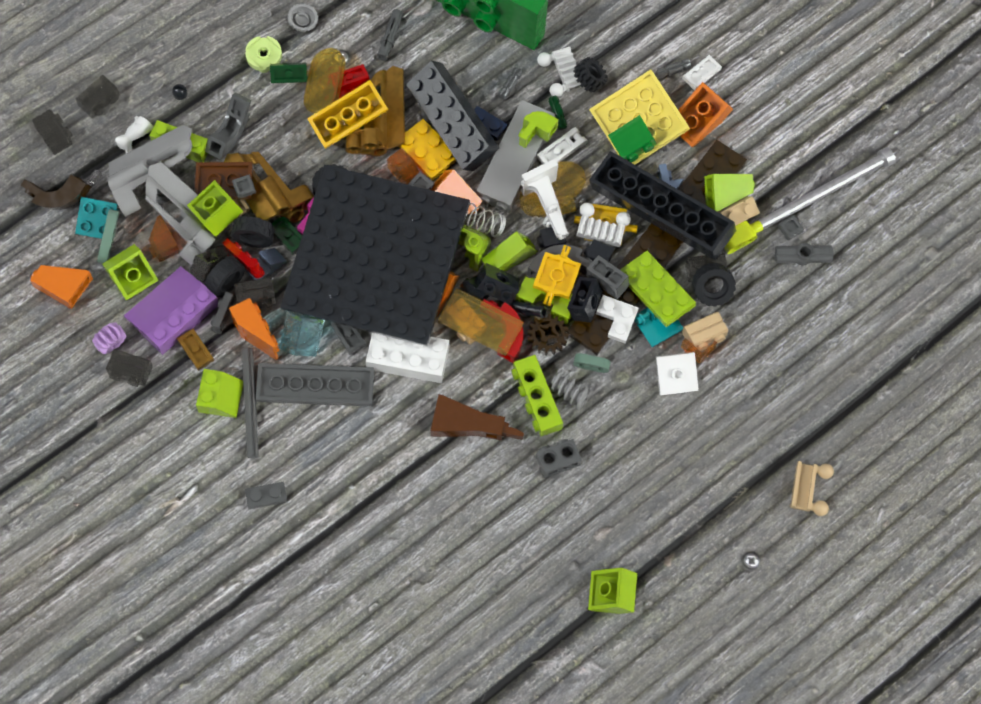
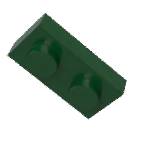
[270,62,308,83]
[272,216,302,255]

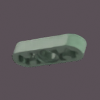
[97,209,119,264]

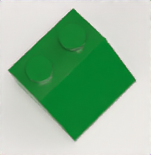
[608,115,657,162]

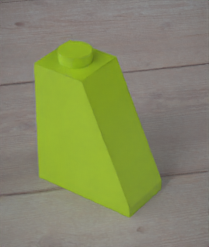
[704,174,755,212]
[482,231,539,272]

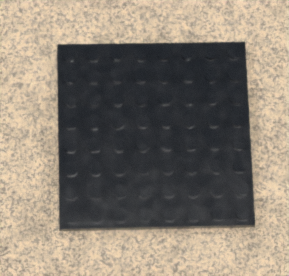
[280,164,470,347]

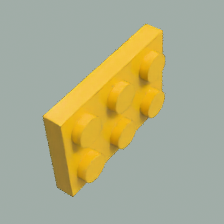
[398,119,457,180]

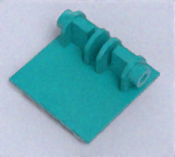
[75,197,120,239]
[634,307,683,347]

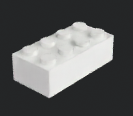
[366,333,449,383]

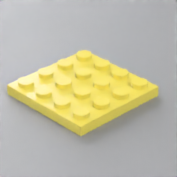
[589,70,690,165]

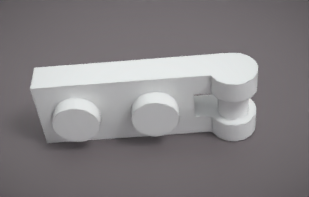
[537,127,588,164]

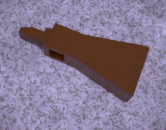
[430,394,524,441]

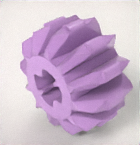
[92,322,126,354]

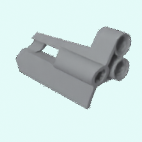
[108,125,192,217]
[145,162,215,266]

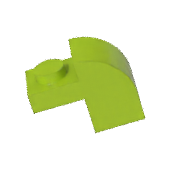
[518,111,558,148]

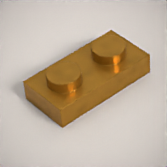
[177,329,214,371]

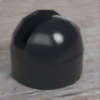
[172,84,188,100]

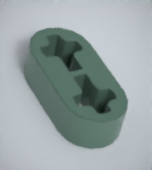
[573,353,611,373]

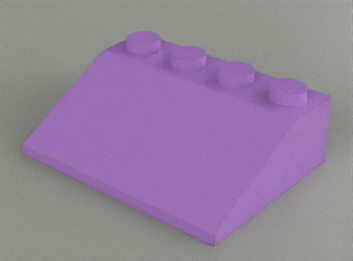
[124,266,218,355]

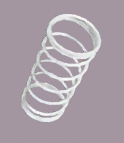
[465,203,506,238]

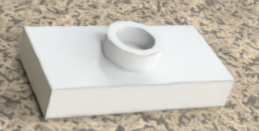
[682,55,722,90]

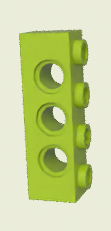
[511,355,563,437]

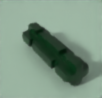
[548,95,567,130]

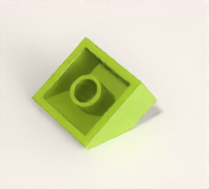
[187,180,243,237]
[102,244,159,300]
[196,369,244,418]
[588,568,637,614]

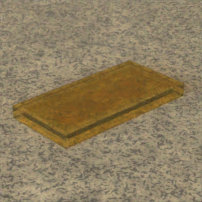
[438,288,524,356]

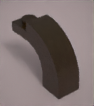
[21,174,92,210]

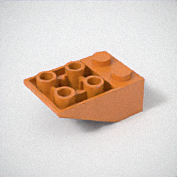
[229,298,280,360]

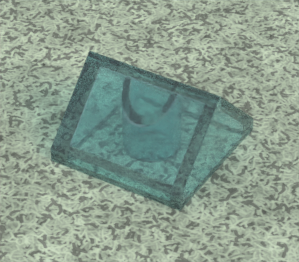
[280,311,324,357]

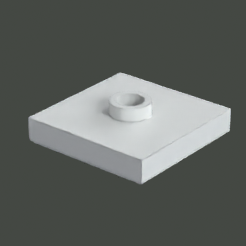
[656,352,698,395]

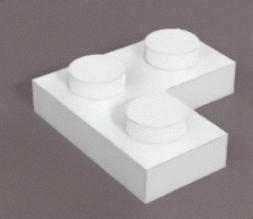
[596,295,639,344]

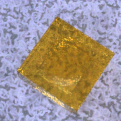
[556,192,577,214]

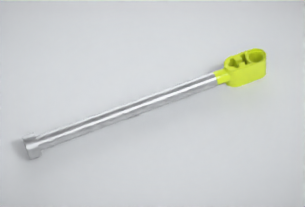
[724,147,896,254]

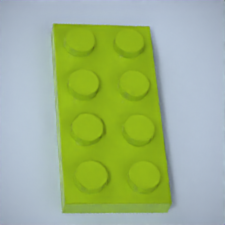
[620,251,696,327]

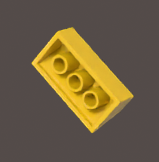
[307,80,388,149]

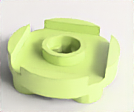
[245,36,282,73]

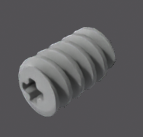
[548,370,590,410]

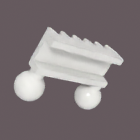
[537,47,582,97]
[576,203,631,247]

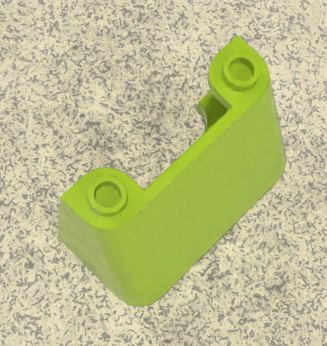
[458,224,491,272]

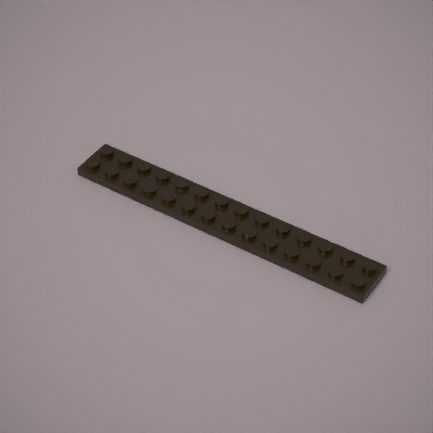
[567,140,747,355]

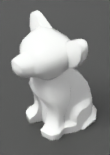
[115,116,153,153]

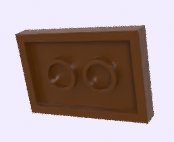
[195,162,253,200]

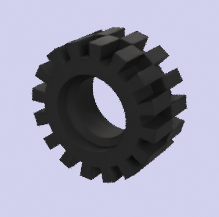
[573,57,608,93]

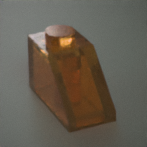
[387,148,419,185]
[148,215,180,262]

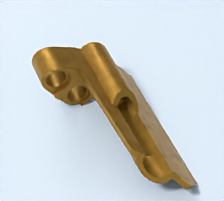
[346,66,405,157]
[224,152,314,223]

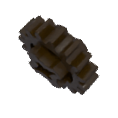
[527,314,569,356]

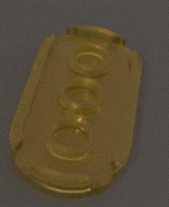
[304,48,345,115]
[519,161,586,217]

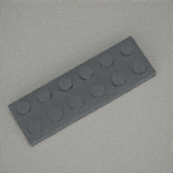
[256,363,374,406]

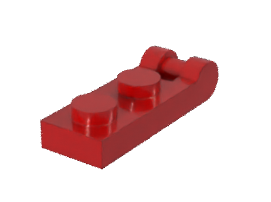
[222,238,265,279]

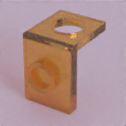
[681,338,717,364]

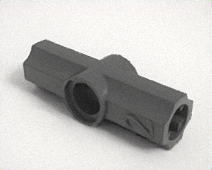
[775,243,834,266]

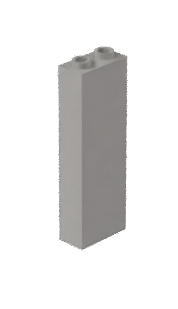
[476,100,555,213]

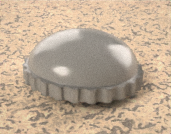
[287,3,318,32]

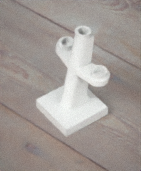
[520,159,569,240]

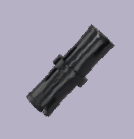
[509,300,547,318]

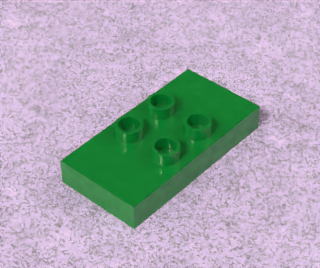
[436,0,548,50]

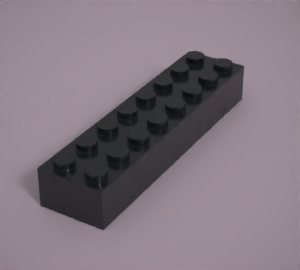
[589,151,736,260]

